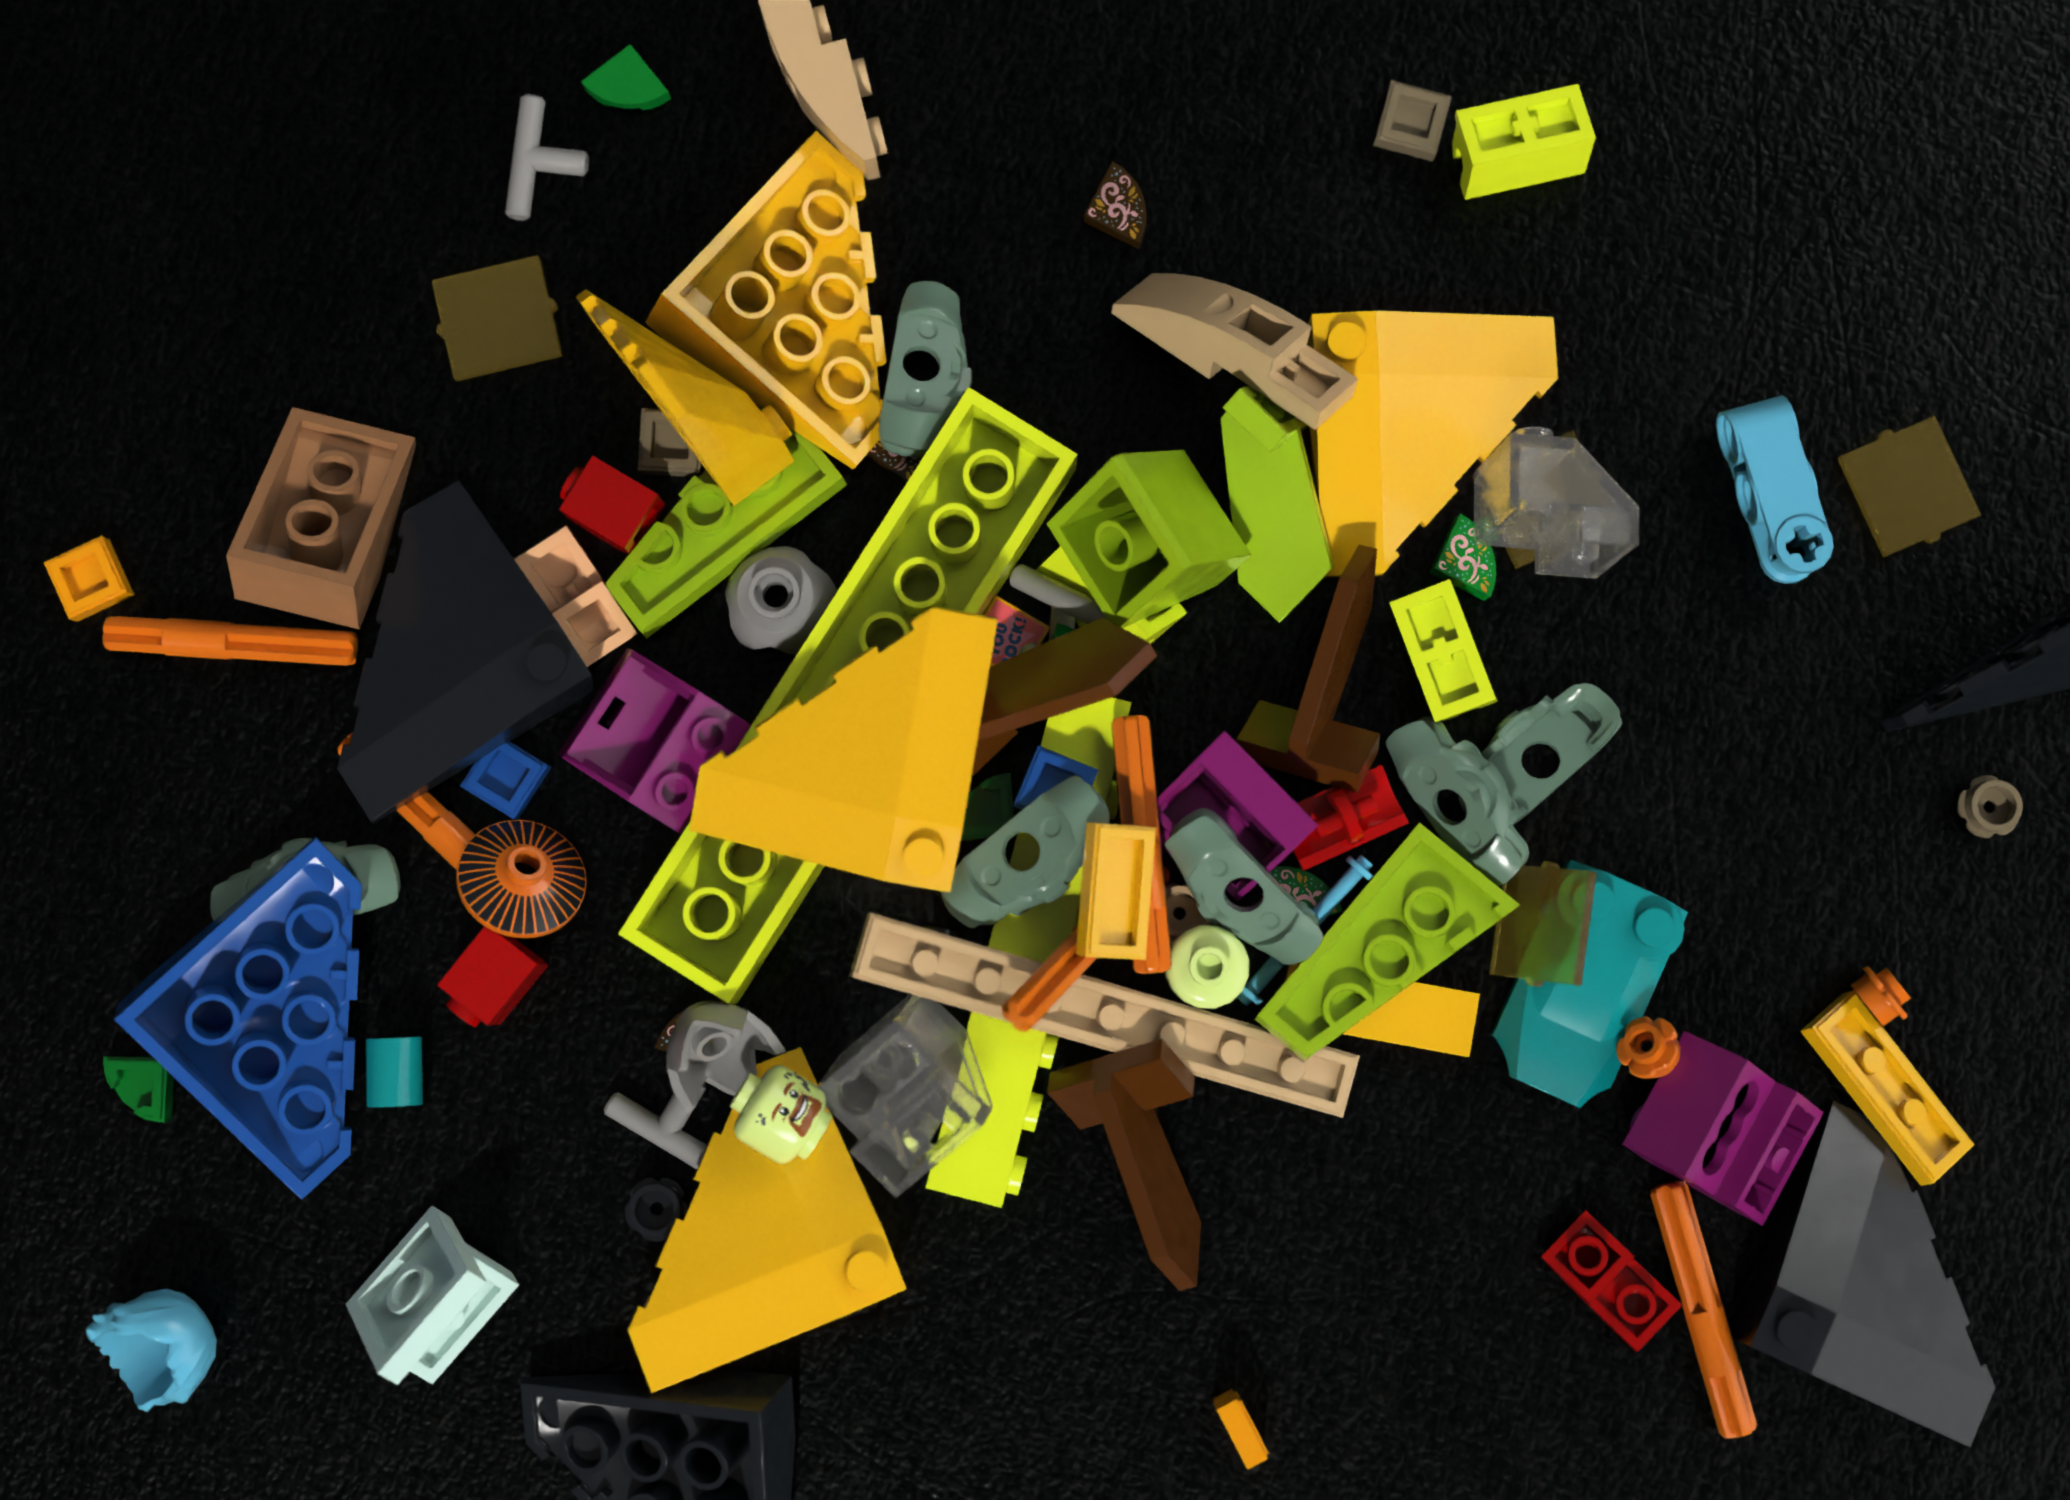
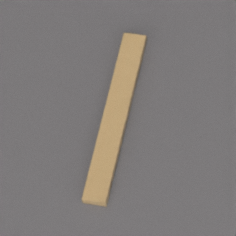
[849,912,1360,1118]

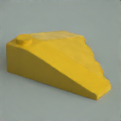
[645,131,887,470]
[576,289,794,506]
[1307,311,1558,579]
[689,606,998,892]
[627,1047,906,1393]

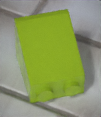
[1047,450,1252,628]

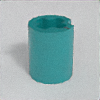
[366,1037,423,1107]

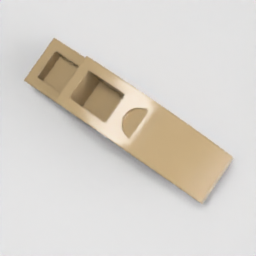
[758,0,888,180]
[1111,273,1358,430]

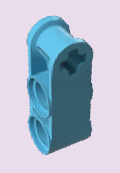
[1716,395,1834,584]

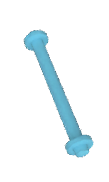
[1237,855,1374,1006]

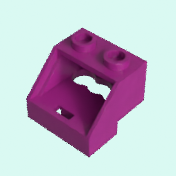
[558,648,751,835]
[1157,731,1318,903]
[1623,1031,1824,1226]

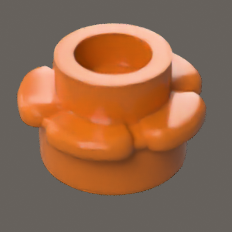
[1851,966,1911,1026]
[1616,1016,1681,1079]

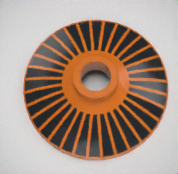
[456,820,586,938]

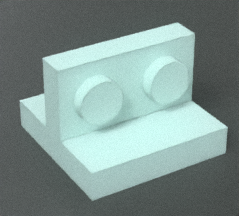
[346,1206,519,1385]

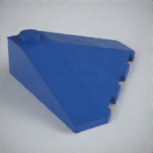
[114,837,362,1200]

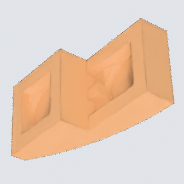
[514,524,638,667]

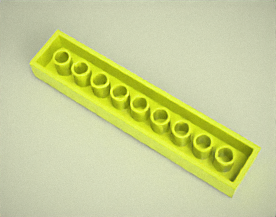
[618,387,1078,1004]

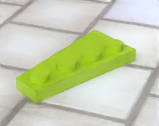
[1255,822,1520,1061]

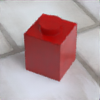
[559,455,667,555]
[437,926,549,1027]

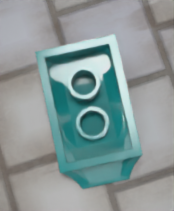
[1490,860,1688,1108]

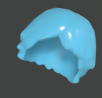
[86,1289,217,1412]

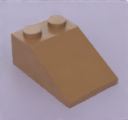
[226,407,416,629]

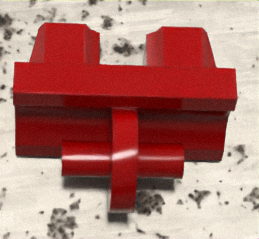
[1292,765,1409,872]

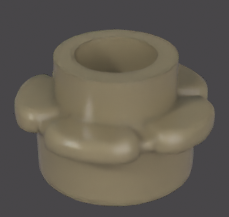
[1957,775,2023,838]

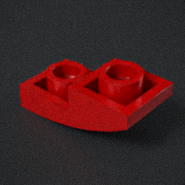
[1541,1210,1682,1353]

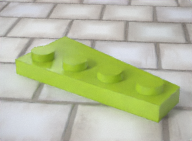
[605,408,847,638]

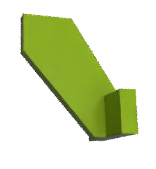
[1221,386,1334,623]

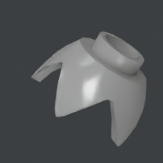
[725,546,837,655]
[666,1001,786,1115]

